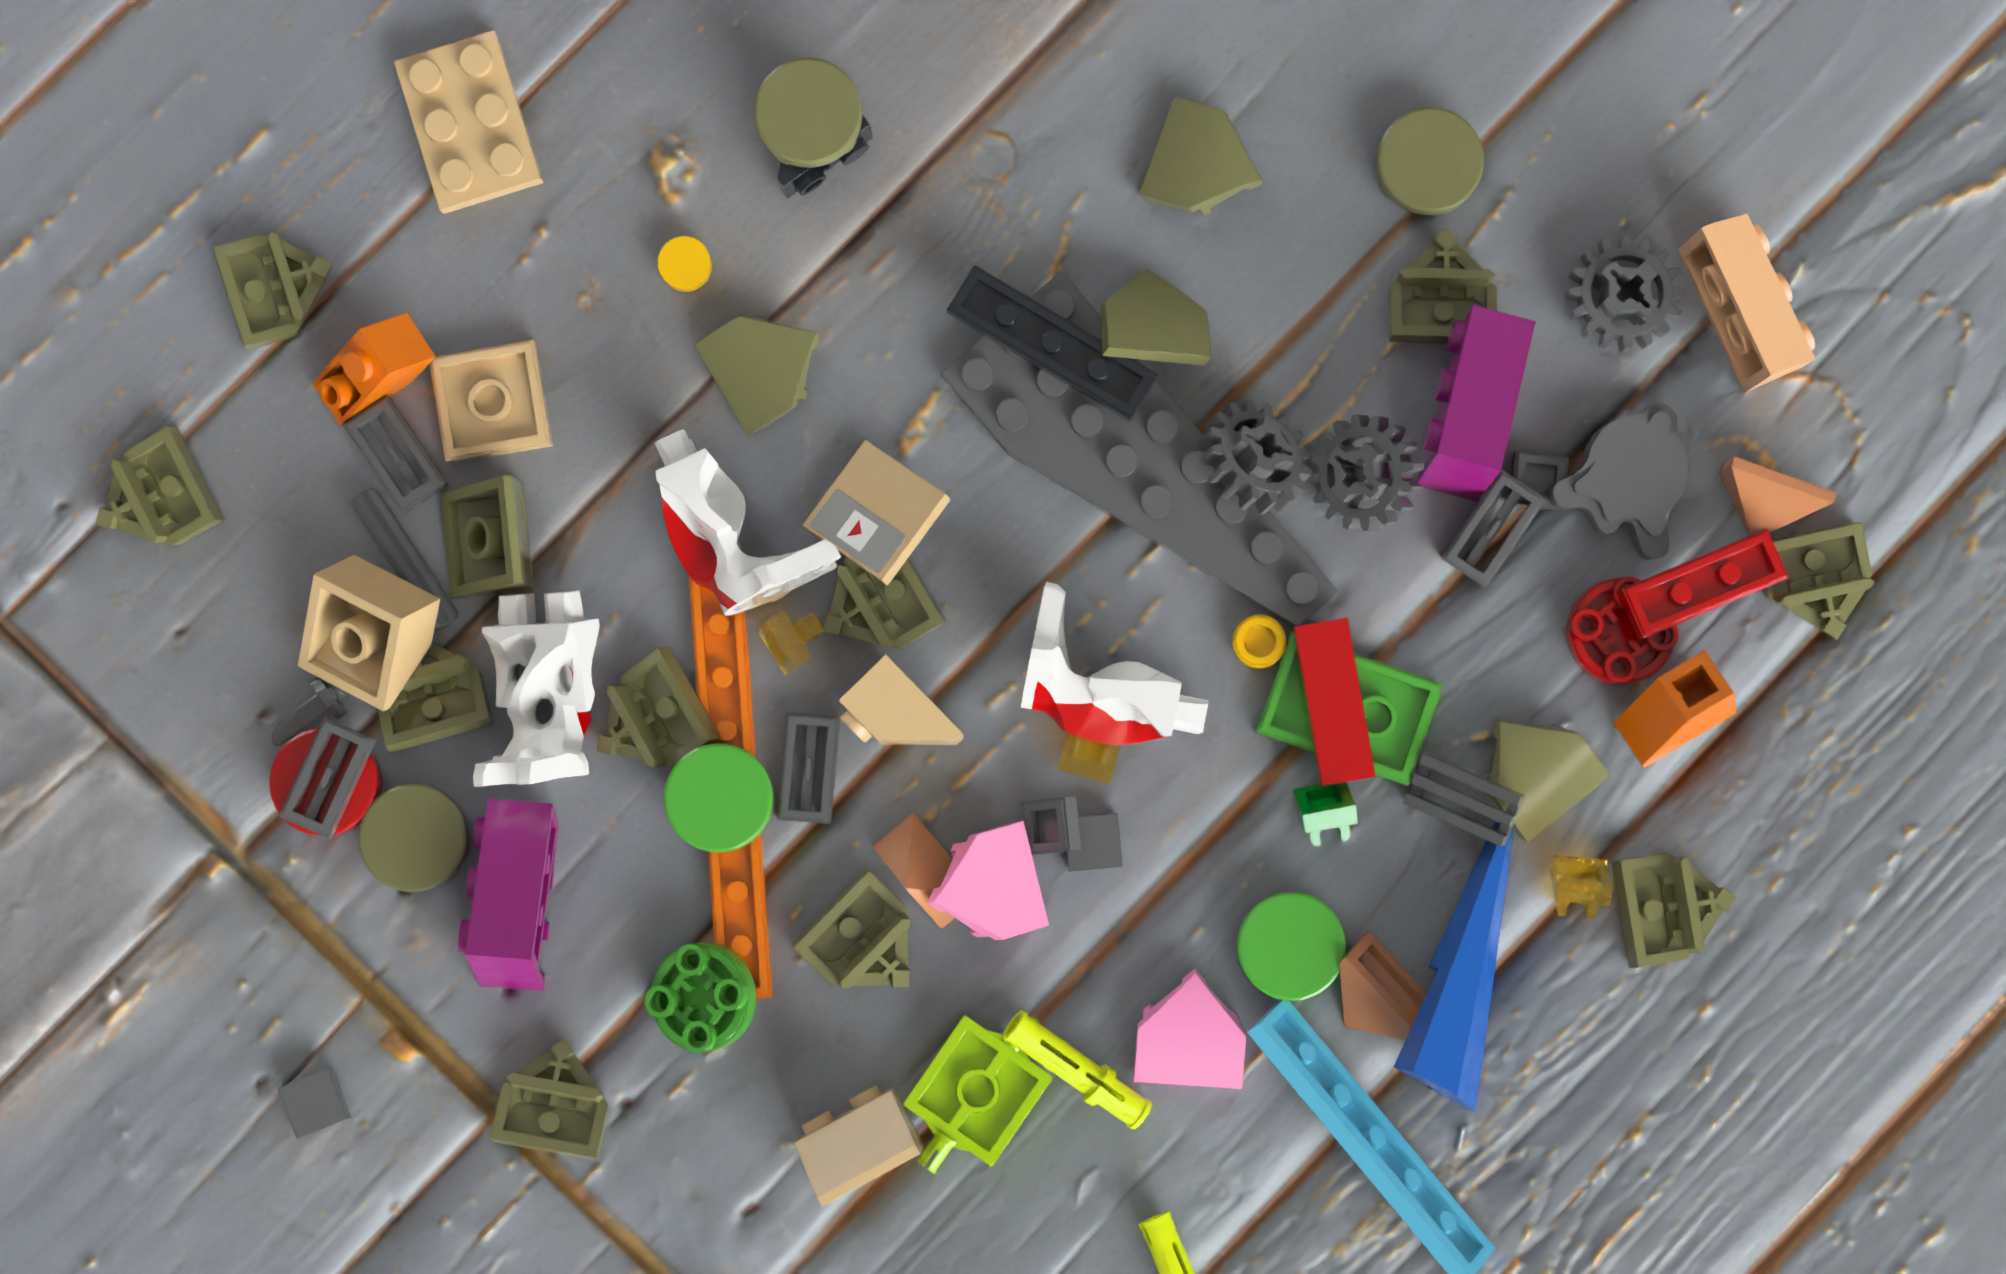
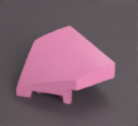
[927,821,1049,940]
[1134,969,1246,1089]

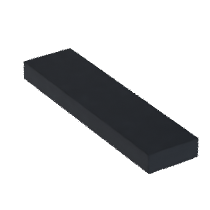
[947,265,1158,422]

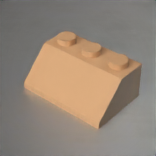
[1678,214,1815,393]

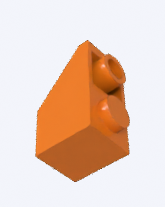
[312,313,436,427]
[1614,650,1736,768]

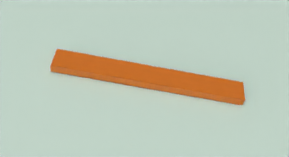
[689,575,773,999]

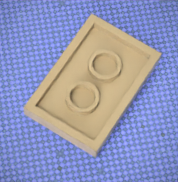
[394,30,544,214]

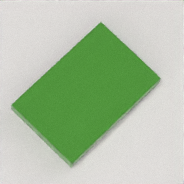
[1255,631,1443,786]

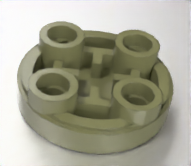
[754,58,862,168]
[1376,107,1484,215]
[358,784,470,892]

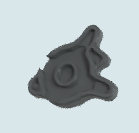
[1548,403,1689,560]

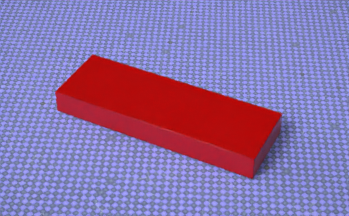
[1617,529,1789,640]
[1293,617,1376,786]

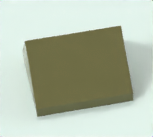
[441,475,535,599]

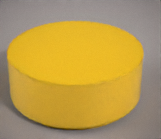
[658,236,712,292]
[1232,615,1286,669]

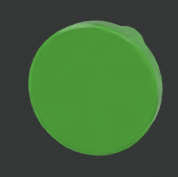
[664,744,774,852]
[1236,892,1346,1001]
[645,942,756,1053]

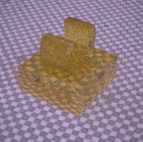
[758,610,824,677]
[1058,733,1121,785]
[1550,854,1613,920]

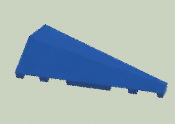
[1394,822,1514,1112]

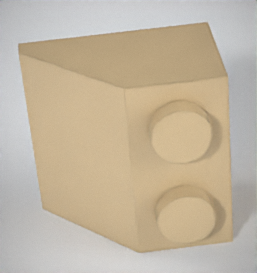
[298,555,440,712]
[838,654,964,745]
[794,1084,923,1207]

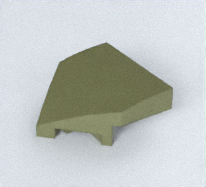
[1139,97,1264,216]
[1389,228,1497,343]
[213,231,333,351]
[1100,269,1211,366]
[695,316,820,435]
[95,426,225,545]
[1763,522,1875,639]
[823,557,947,649]
[377,642,494,753]
[597,647,720,768]
[1486,719,1611,843]
[1611,853,1737,968]
[791,867,910,989]
[490,1038,609,1161]

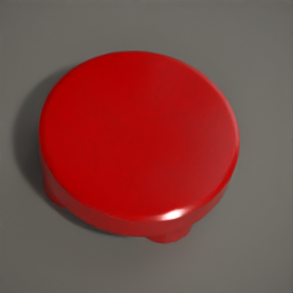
[1566,577,1679,685]
[269,728,383,836]

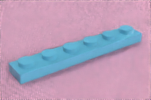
[1247,1000,1496,1274]

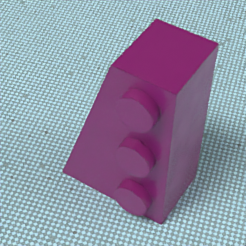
[1417,304,1536,502]
[458,799,558,991]

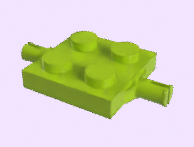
[903,1008,1054,1174]

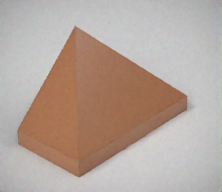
[1719,457,1837,536]
[873,812,955,929]
[1339,931,1427,1040]

